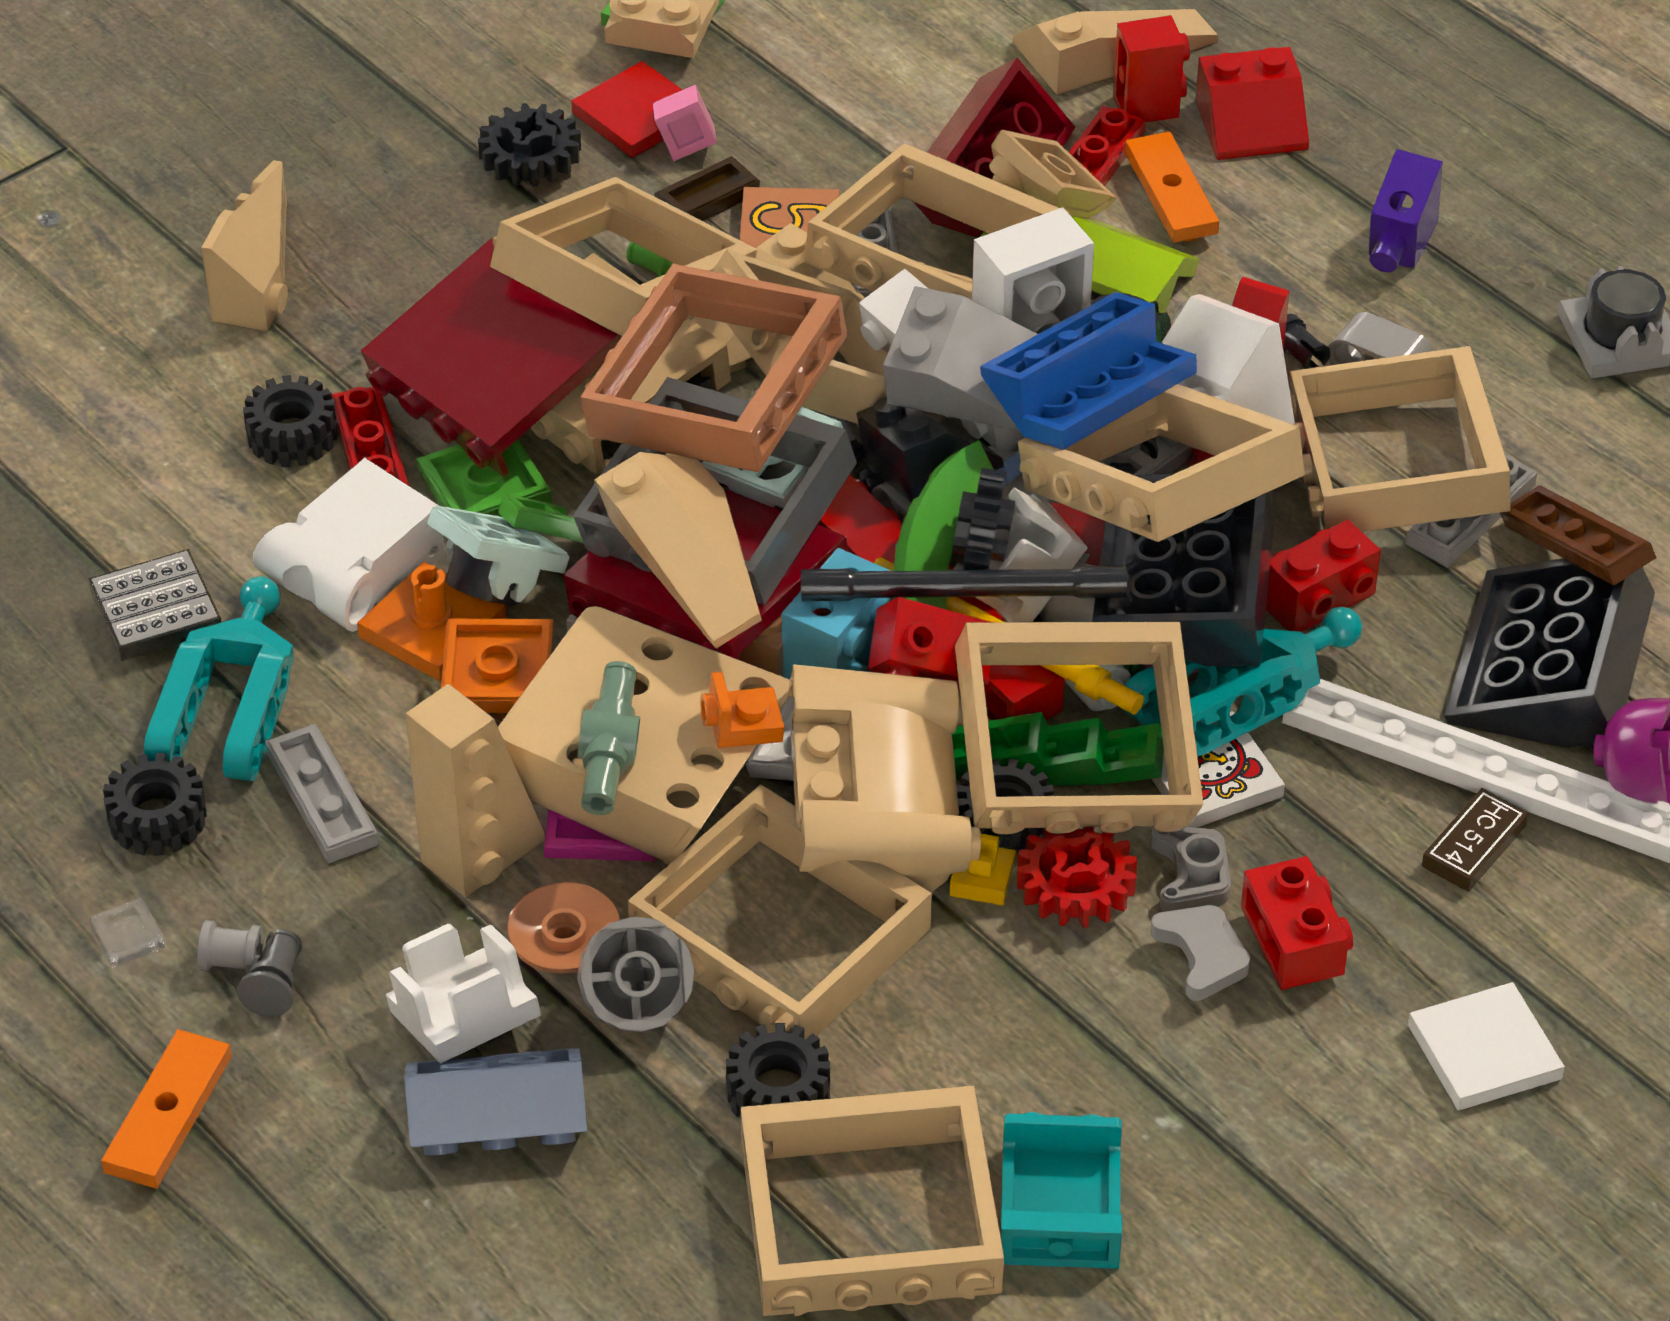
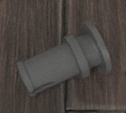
[237,929,302,1017]

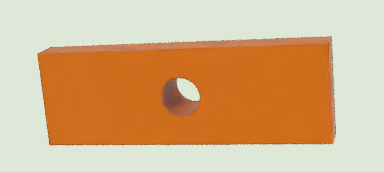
[1125,131,1219,243]
[101,1029,232,1189]

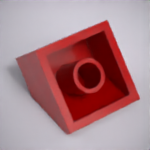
[1195,47,1309,160]

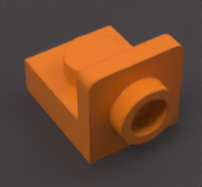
[700,672,785,748]

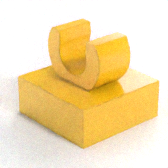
[950,833,1016,906]

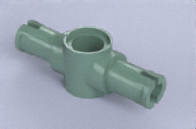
[578,661,640,815]

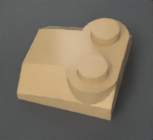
[604,0,719,58]
[989,130,1116,219]

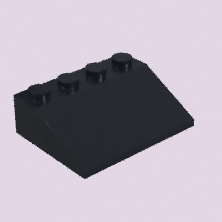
[1092,474,1275,667]
[1444,558,1655,748]

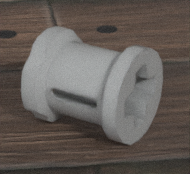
[197,920,264,974]

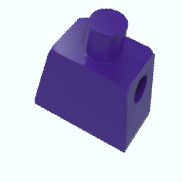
[1368,149,1443,273]

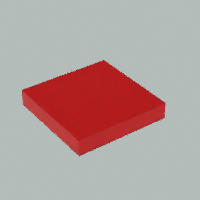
[571,61,682,158]

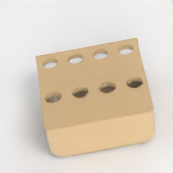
[498,606,790,865]

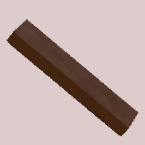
[1500,485,1657,585]

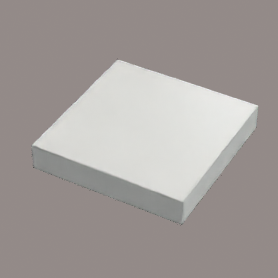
[1408,982,1565,1111]

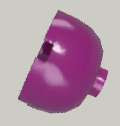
[1594,698,1670,804]

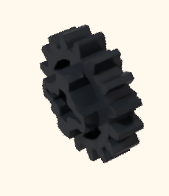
[478,103,581,187]
[952,468,1016,570]

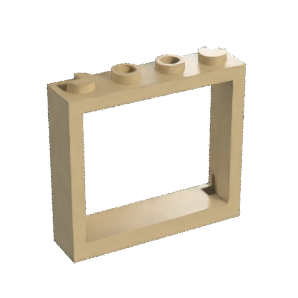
[805,143,1070,300]
[490,177,758,336]
[711,249,887,424]
[1290,346,1510,532]
[1018,384,1304,542]
[955,622,1203,834]
[628,784,932,1039]
[740,1086,1004,1316]

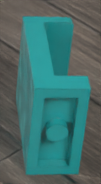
[1000,1112,1122,1269]

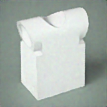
[253,458,446,632]

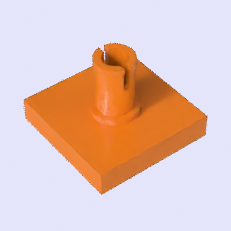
[357,562,507,682]

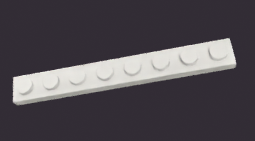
[1282,679,1670,863]

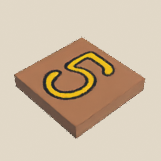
[740,187,839,248]

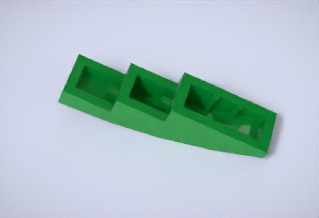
[952,712,1164,786]

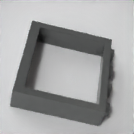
[573,377,857,605]

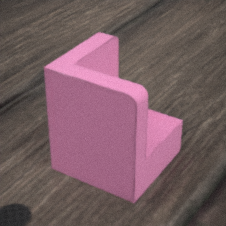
[653,85,717,161]

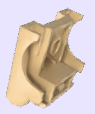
[788,664,981,895]

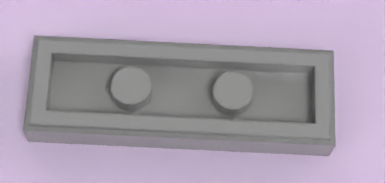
[265,723,379,864]

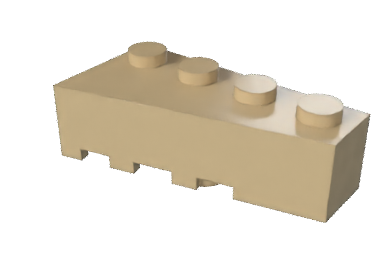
[405,684,545,898]

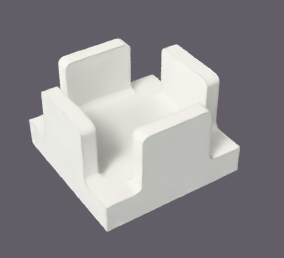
[953,487,1088,623]
[386,924,541,1064]

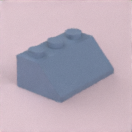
[404,1047,587,1155]

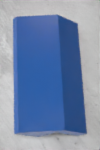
[980,292,1197,450]

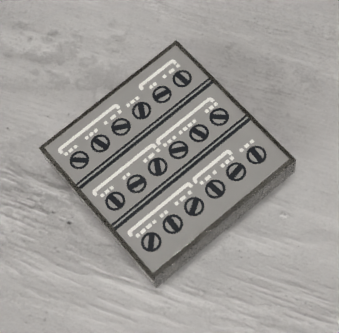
[88,549,222,661]

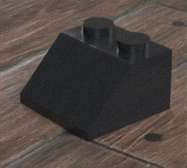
[856,397,1004,503]

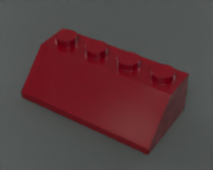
[912,57,1076,238]

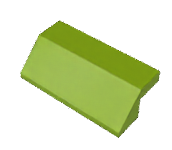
[980,194,1200,313]

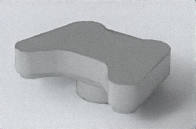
[1151,827,1231,912]
[1150,905,1250,1001]

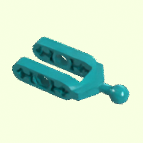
[144,576,294,782]
[1121,607,1363,756]

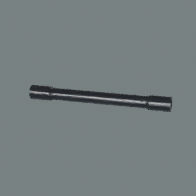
[801,566,1127,602]

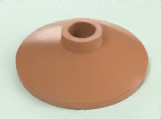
[507,882,620,974]

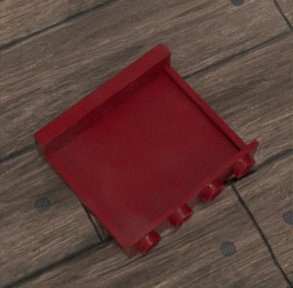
[361,238,622,477]
[563,488,848,660]

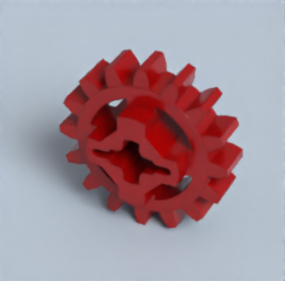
[1016,827,1137,928]

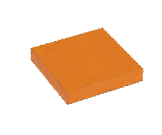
[441,618,554,713]

